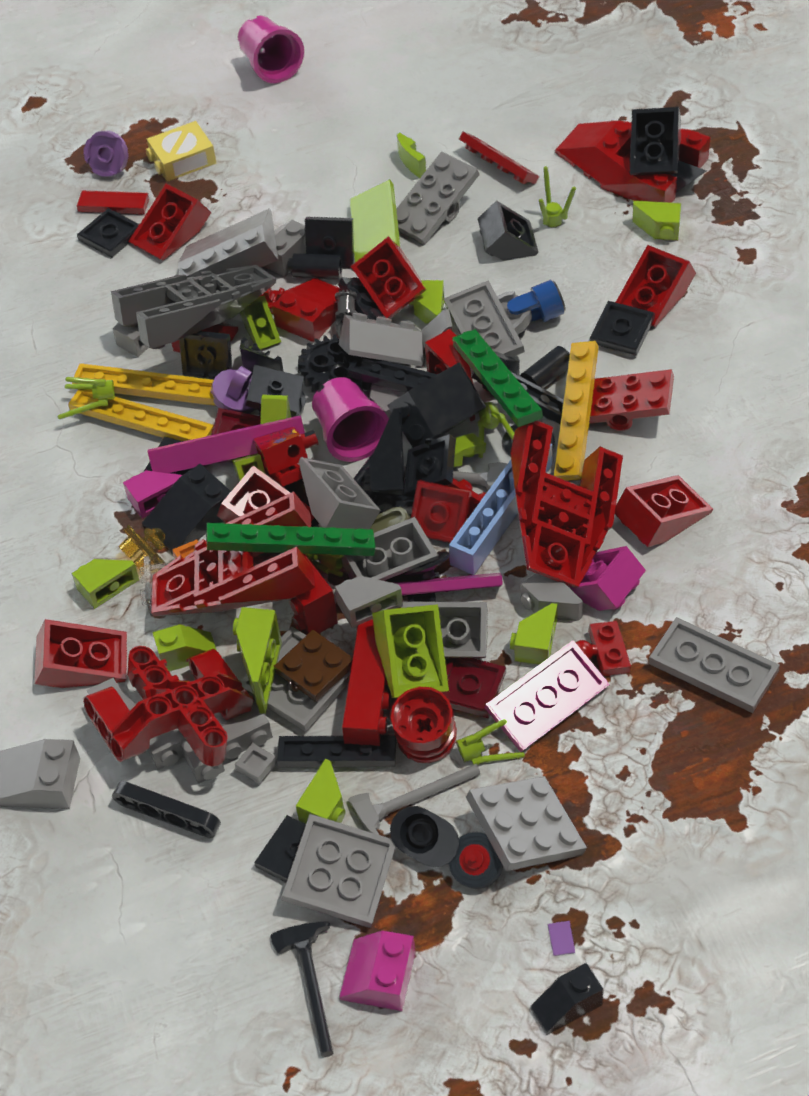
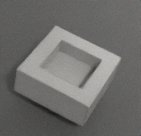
[235,743,277,784]

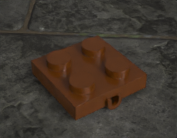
[274,630,353,702]

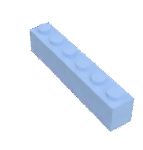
[449,443,552,575]

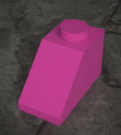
[123,470,182,519]

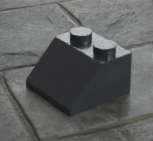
[477,200,539,260]

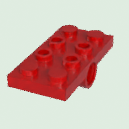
[589,369,674,431]

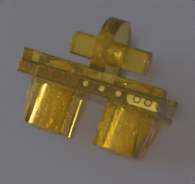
[118,525,167,574]

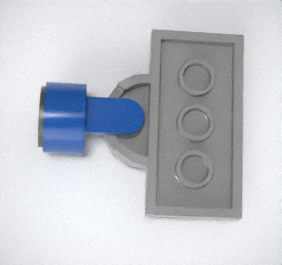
[443,280,566,357]

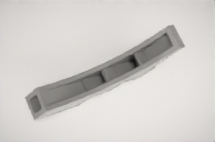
[87,678,273,784]

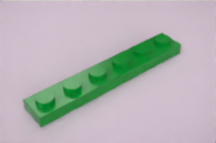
[452,329,543,427]
[206,523,375,556]

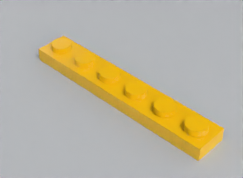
[554,341,599,481]
[72,363,216,406]
[68,389,214,441]

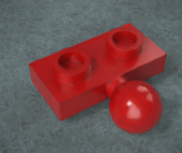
[575,621,631,676]

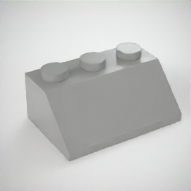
[339,312,423,367]
[342,517,438,581]
[401,602,488,658]

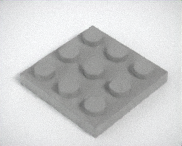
[241,626,351,732]
[466,776,587,871]
[281,814,396,928]

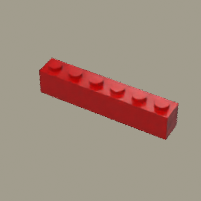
[342,599,404,746]

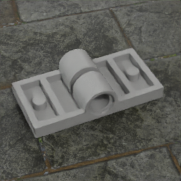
[396,151,480,245]

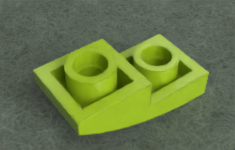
[396,132,426,178]
[454,433,486,467]

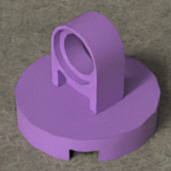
[84,131,128,177]
[210,366,255,414]

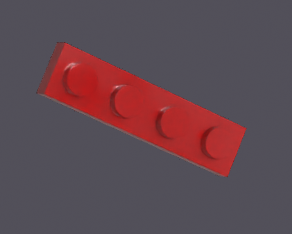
[459,131,540,184]

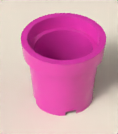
[238,16,304,83]
[312,377,389,462]

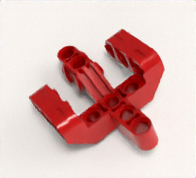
[83,646,253,766]

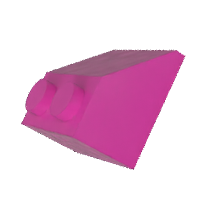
[567,546,646,611]
[339,931,416,1011]

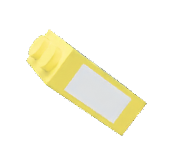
[146,121,216,182]

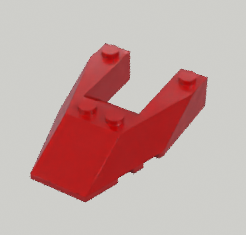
[555,120,711,203]
[511,420,623,588]
[151,492,315,616]

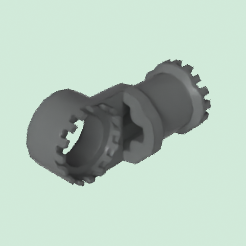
[335,290,357,339]

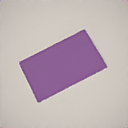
[548,921,576,956]

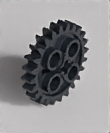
[298,334,372,392]

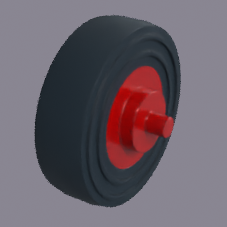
[448,832,504,889]

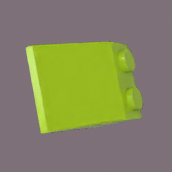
[372,604,449,698]
[233,607,282,714]

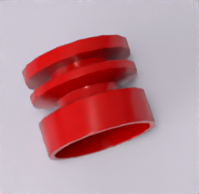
[391,686,457,763]

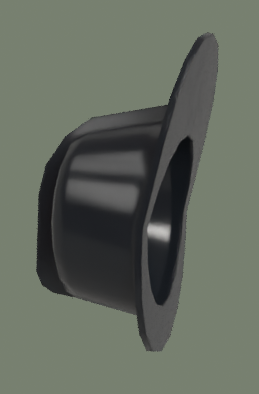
[390,806,459,867]

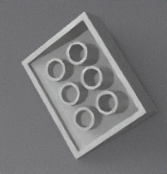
[178,208,278,278]

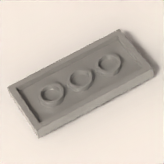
[649,617,780,713]

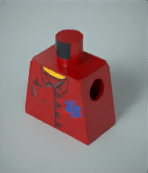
[253,427,319,475]

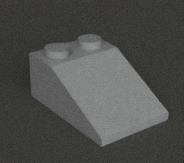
[299,457,380,529]
[0,739,80,809]

